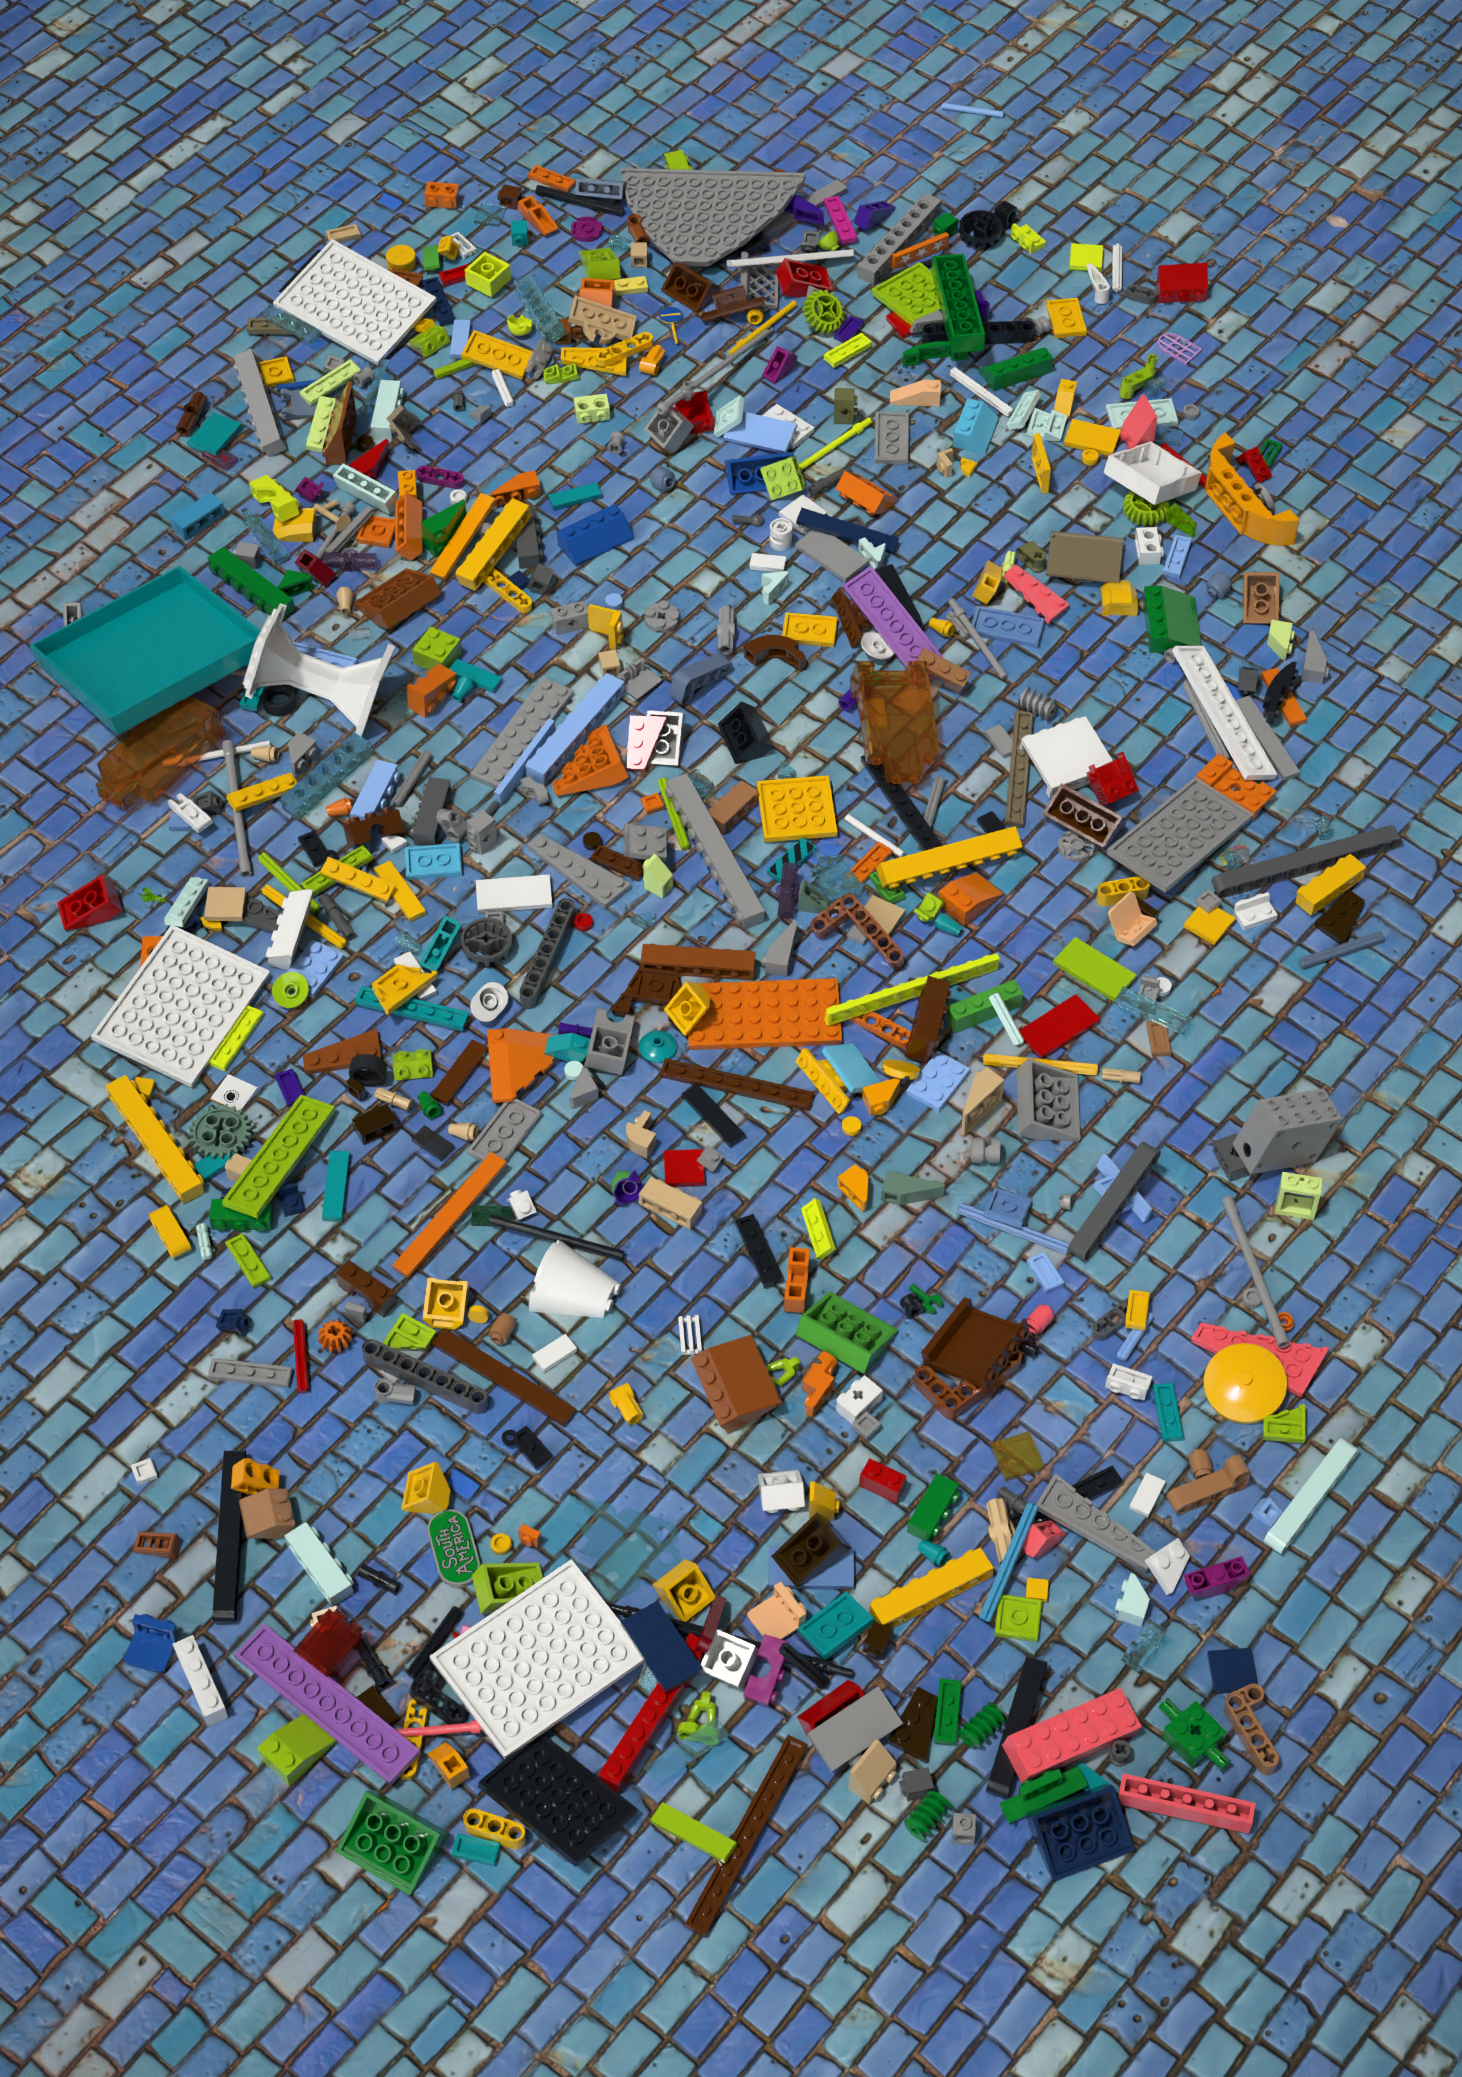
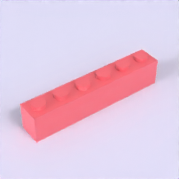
[1118,1773,1256,1834]

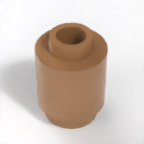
[488,1313,516,1344]
[1188,1449,1213,1479]

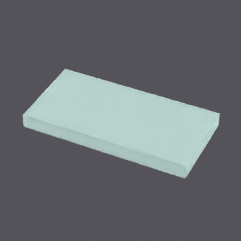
[1106,398,1178,431]

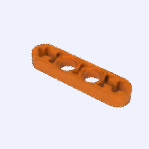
[848,1011,911,1048]

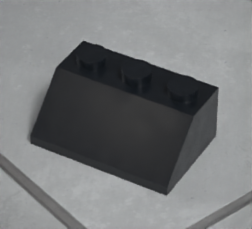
[718,701,773,764]

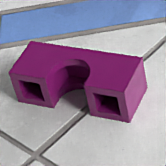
[743,1634,790,1708]

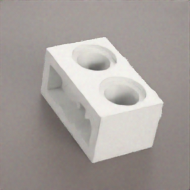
[1135,527,1164,565]

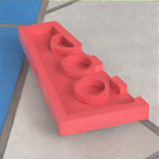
[1004,564,1070,624]

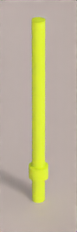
[799,417,872,471]

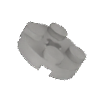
[644,600,679,633]

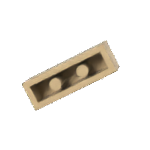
[639,1177,702,1230]

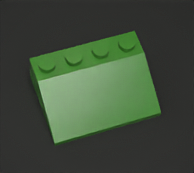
[795,1291,898,1374]

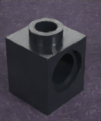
[994,200,1017,230]

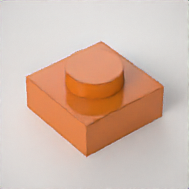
[518,1524,542,1548]

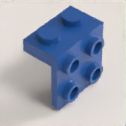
[124,1614,179,1673]

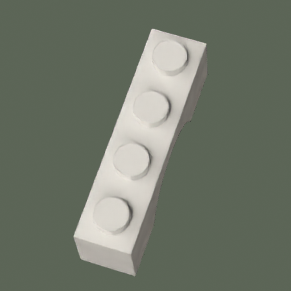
[173,1635,228,1727]

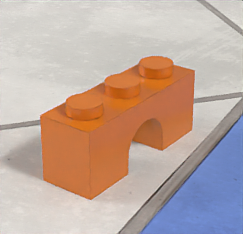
[784,1247,810,1313]

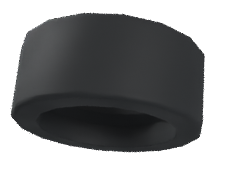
[261,684,296,716]
[349,1054,387,1087]

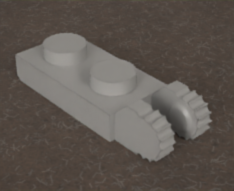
[525,338,554,379]

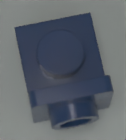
[278,1183,304,1217]
[215,1309,252,1336]

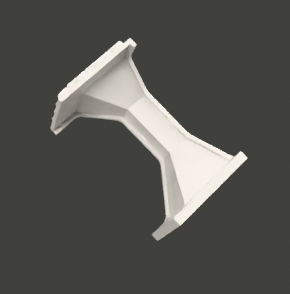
[243,603,395,739]

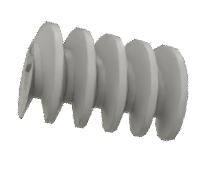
[1018,686,1058,721]

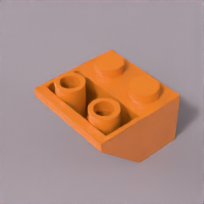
[580,278,615,308]

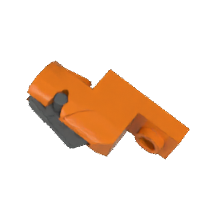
[802,1351,838,1418]

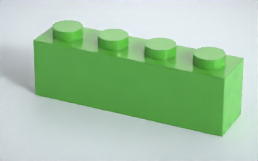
[946,980,1023,1034]

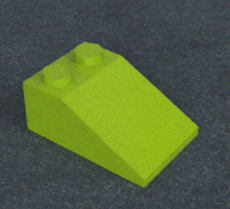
[578,247,621,280]
[472,1562,543,1614]
[257,1714,337,1786]

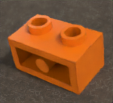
[424,181,460,209]

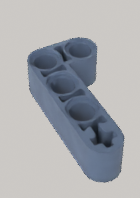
[669,653,733,706]

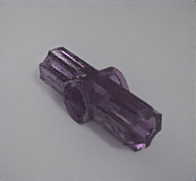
[323,549,377,572]
[775,862,800,919]

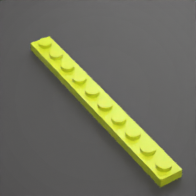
[824,953,1000,1026]

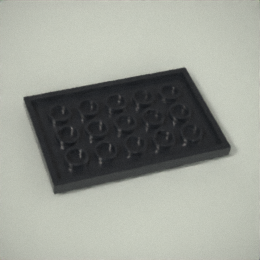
[478,1734,637,1867]

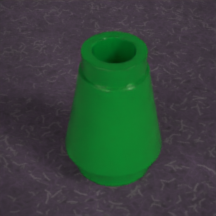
[417,1091,441,1119]

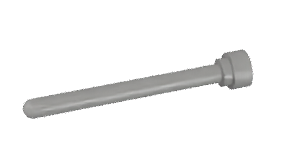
[315,502,356,560]

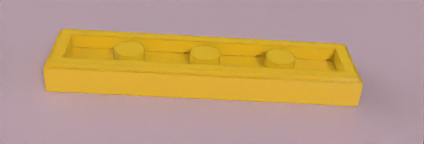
[374,861,426,922]

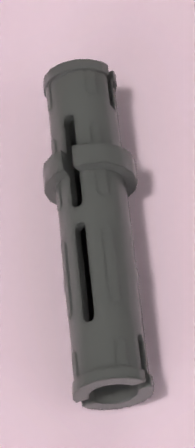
[807,465,853,497]
[318,893,356,941]

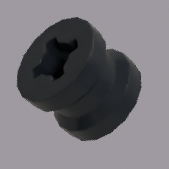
[900,1293,924,1318]

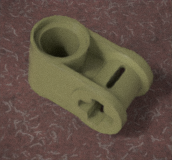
[1016,541,1046,573]

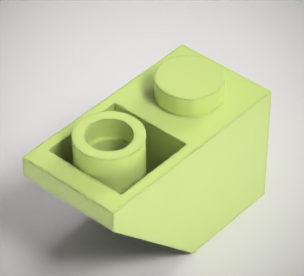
[1267,620,1295,661]
[643,854,673,898]

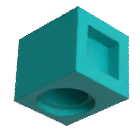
[511,220,528,246]

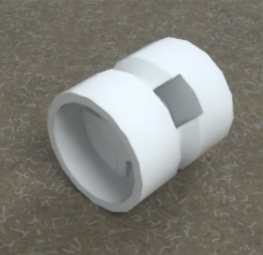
[770,518,792,551]

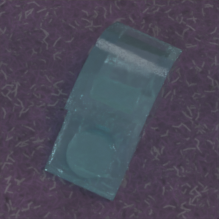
[1121,1618,1167,1673]

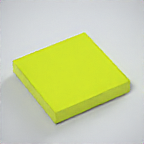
[1069,243,1103,272]

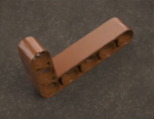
[811,893,905,969]
[914,1349,1022,1420]

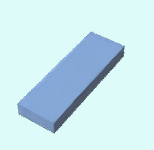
[450,320,471,359]
[1163,535,1192,579]

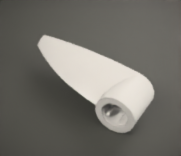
[1087,263,1110,304]

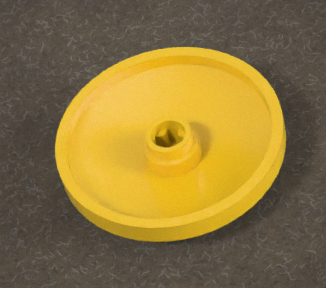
[1204,1343,1287,1424]

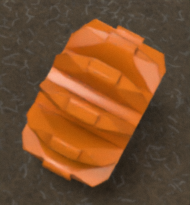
[318,1318,353,1354]

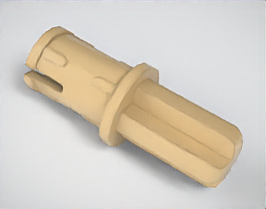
[1101,1068,1141,1084]
[374,1088,413,1112]

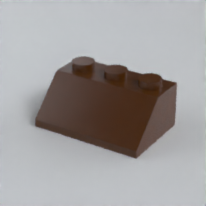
[661,261,721,313]

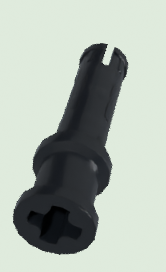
[349,1630,394,1691]

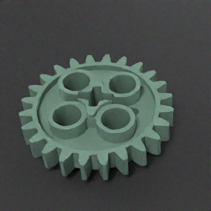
[188,1104,253,1159]

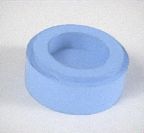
[605,593,623,610]

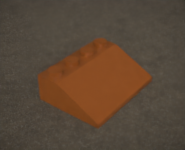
[323,381,357,465]
[353,568,441,629]
[691,1335,782,1434]

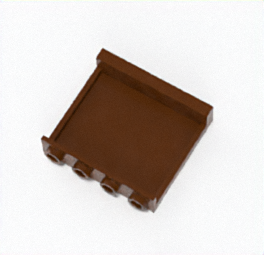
[921,1297,1029,1389]

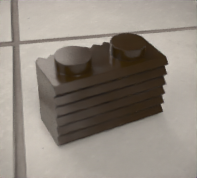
[351,1103,398,1145]

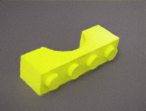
[249,475,299,522]

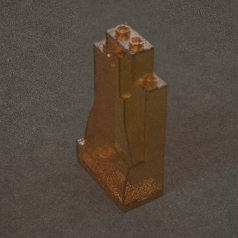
[849,661,940,784]
[96,696,225,810]

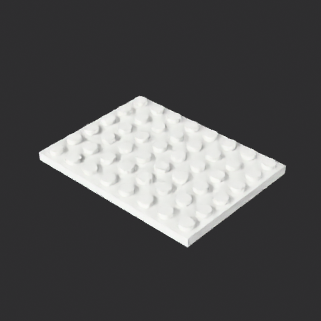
[273,239,437,366]
[91,926,270,1088]
[430,1559,645,1759]

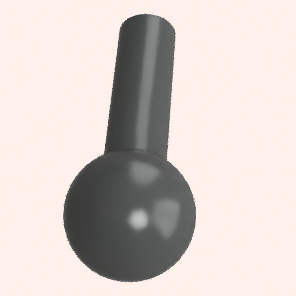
[732,514,764,527]

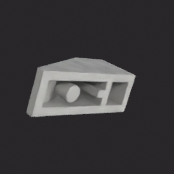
[1301,630,1329,684]
[762,920,798,977]

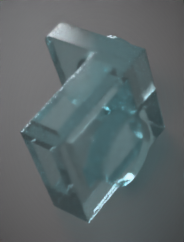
[688,769,715,798]

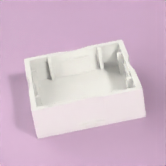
[1103,441,1202,505]

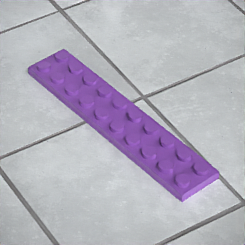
[234,1624,421,1786]

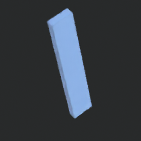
[494,719,555,806]

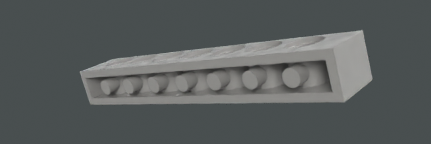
[857,193,942,285]

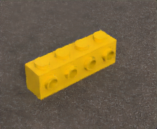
[1295,854,1366,916]

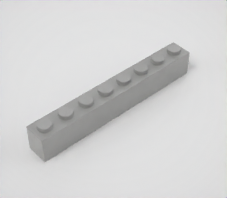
[233,349,287,457]

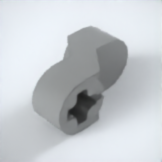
[519,776,549,805]

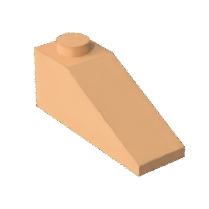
[890,380,941,406]

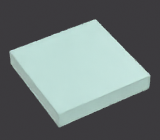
[714,395,744,437]

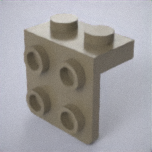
[386,404,422,451]

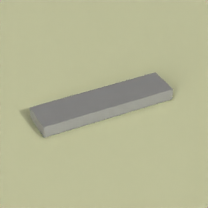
[208,1358,293,1388]

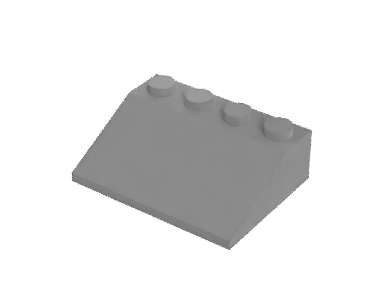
[1016,1058,1080,1141]

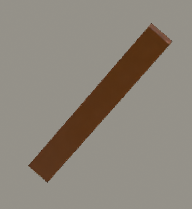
[660,1058,814,1111]
[432,1328,576,1427]

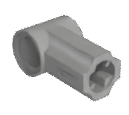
[374,1378,416,1405]

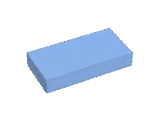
[1027,1251,1064,1294]

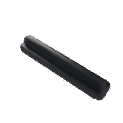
[779,1643,830,1689]

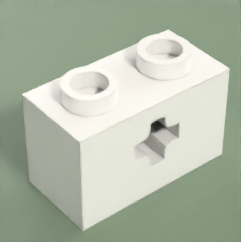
[836,1375,883,1424]

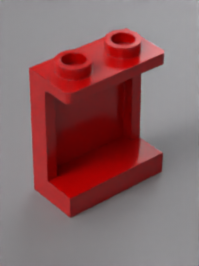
[674,390,715,434]

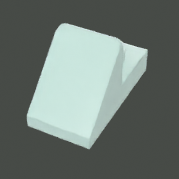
[858,537,886,570]
[761,571,789,605]

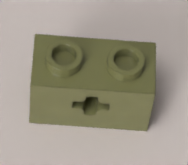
[834,388,858,425]

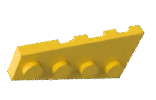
[561,347,627,376]

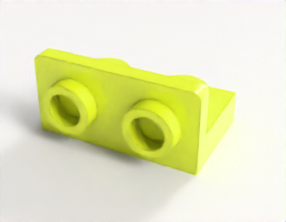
[1011,223,1046,254]

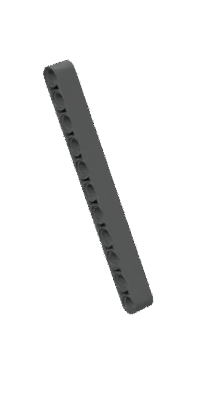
[1211,825,1403,898]

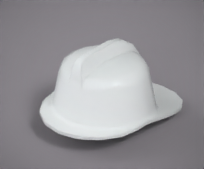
[470,982,508,1022]

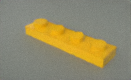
[226,772,300,812]
[320,857,396,903]

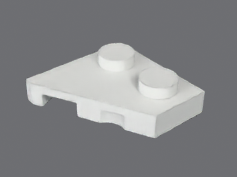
[1145,1538,1190,1595]

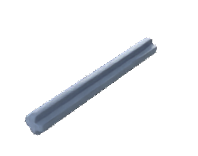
[1298,931,1384,969]

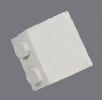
[757,1470,805,1513]

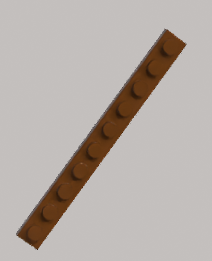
[685,1735,808,1937]

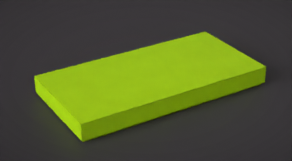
[1053,937,1137,1002]

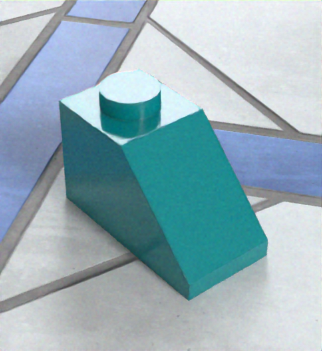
[544,1033,590,1064]

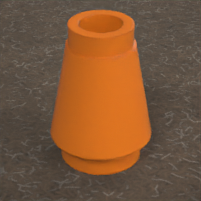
[326,797,353,817]

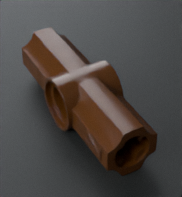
[176,391,208,436]

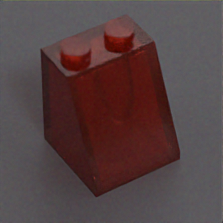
[293,1608,366,1678]

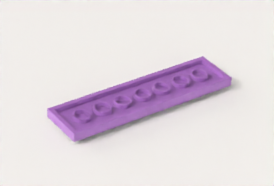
[842,566,944,688]

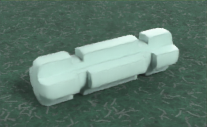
[196,1223,213,1260]

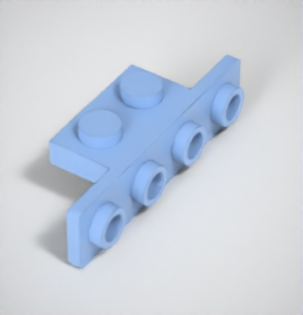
[1093,1154,1152,1222]

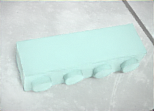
[371,380,404,440]
[333,464,398,515]
[284,1522,354,1607]

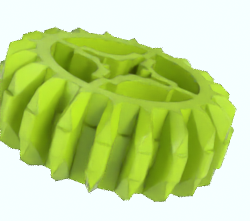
[802,290,846,334]
[1123,491,1170,527]

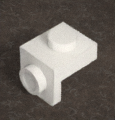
[506,1189,536,1220]

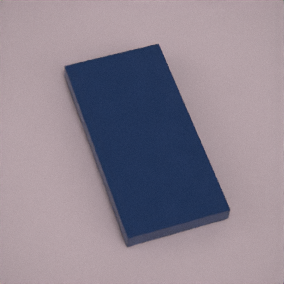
[620,1600,703,1693]

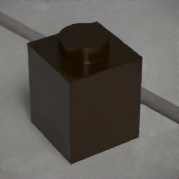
[863,1621,894,1660]

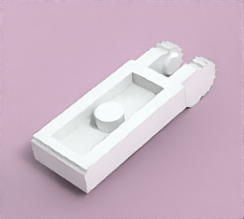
[168,793,213,833]

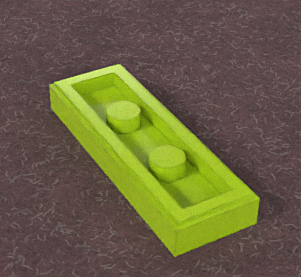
[225,1233,271,1289]

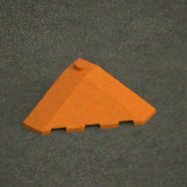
[552,724,629,796]
[487,1028,555,1103]

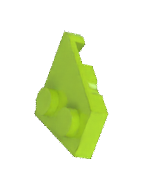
[383,1313,438,1350]
[1263,1404,1305,1443]

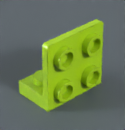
[760,455,807,500]

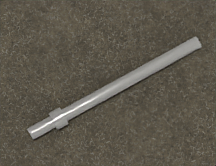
[948,598,1007,680]

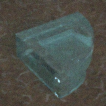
[778,761,796,779]
[631,912,657,930]

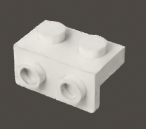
[1105,1363,1152,1400]

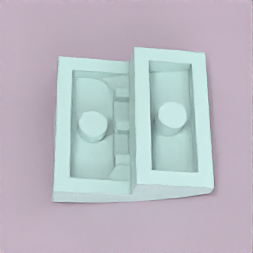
[1026,408,1067,441]

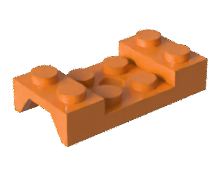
[1196,753,1277,821]

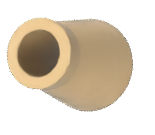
[336,587,354,614]
[251,745,279,763]
[448,1122,479,1142]

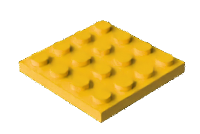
[757,775,837,842]

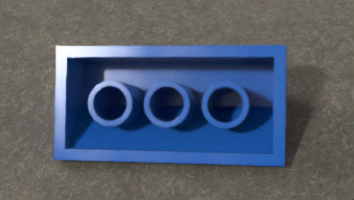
[724,452,794,494]
[557,504,634,566]

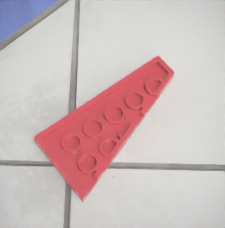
[1191,1323,1329,1398]

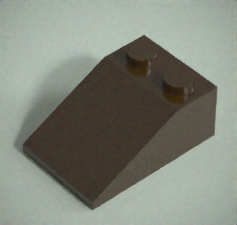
[771,1512,851,1588]

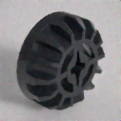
[959,210,1003,249]

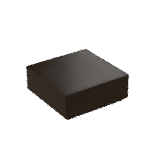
[346,1077,367,1102]

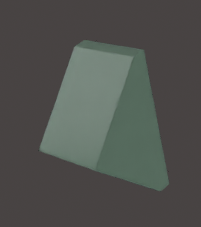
[798,879,830,914]

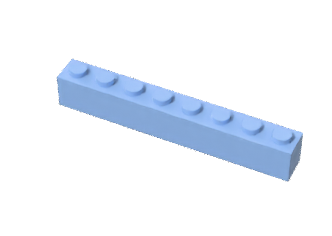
[525,673,625,786]

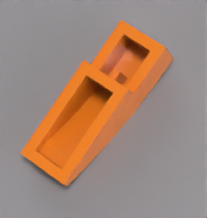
[517,195,558,236]

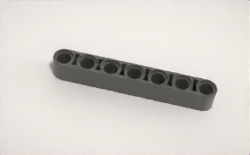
[519,898,575,1009]
[1068,1141,1161,1261]
[362,1339,489,1414]

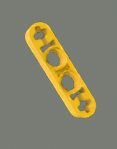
[596,332,653,366]
[483,568,533,613]
[399,1699,428,1781]

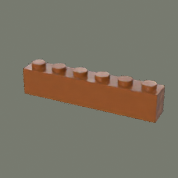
[640,944,756,981]

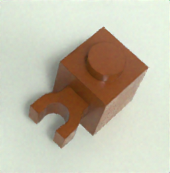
[554,319,583,345]

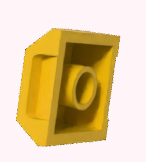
[273,508,317,542]
[1100,580,1138,616]
[423,1278,470,1330]

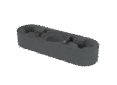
[1092,1298,1128,1341]

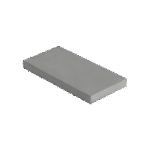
[874,412,909,465]
[795,530,869,583]
[467,1099,543,1162]
[806,1686,903,1772]

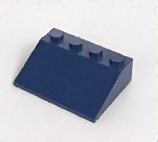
[1025,1784,1135,1881]

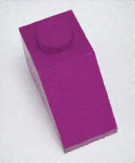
[762,346,798,383]

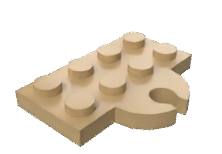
[568,295,637,344]

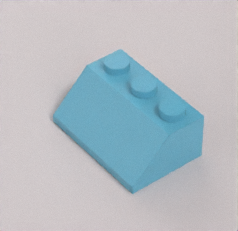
[953,398,999,454]

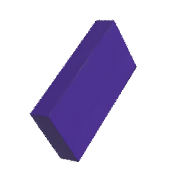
[834,315,864,343]
[274,1068,305,1108]

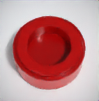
[574,913,593,932]

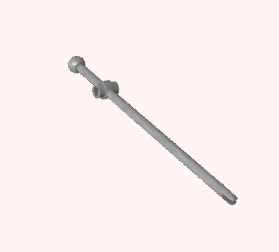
[657,327,774,415]

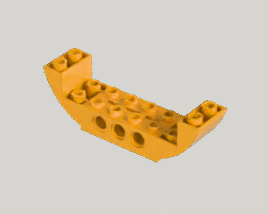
[1205,432,1300,546]

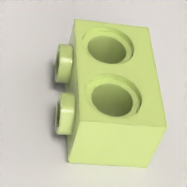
[574,394,610,424]

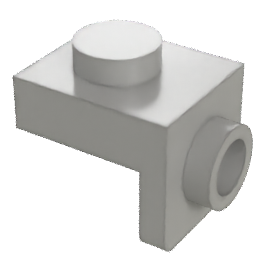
[1136,976,1160,1008]

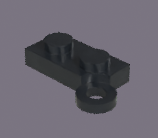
[298,831,337,867]
[502,1425,552,1469]

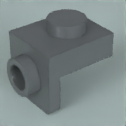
[801,230,820,253]

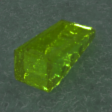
[1166,503,1197,538]

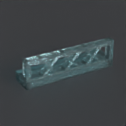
[242,508,291,567]

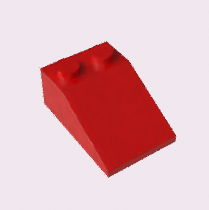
[776,258,833,298]
[57,874,122,931]

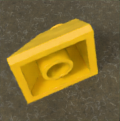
[664,982,710,1036]
[401,1462,451,1514]

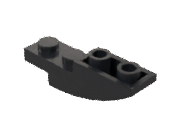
[1262,661,1299,724]

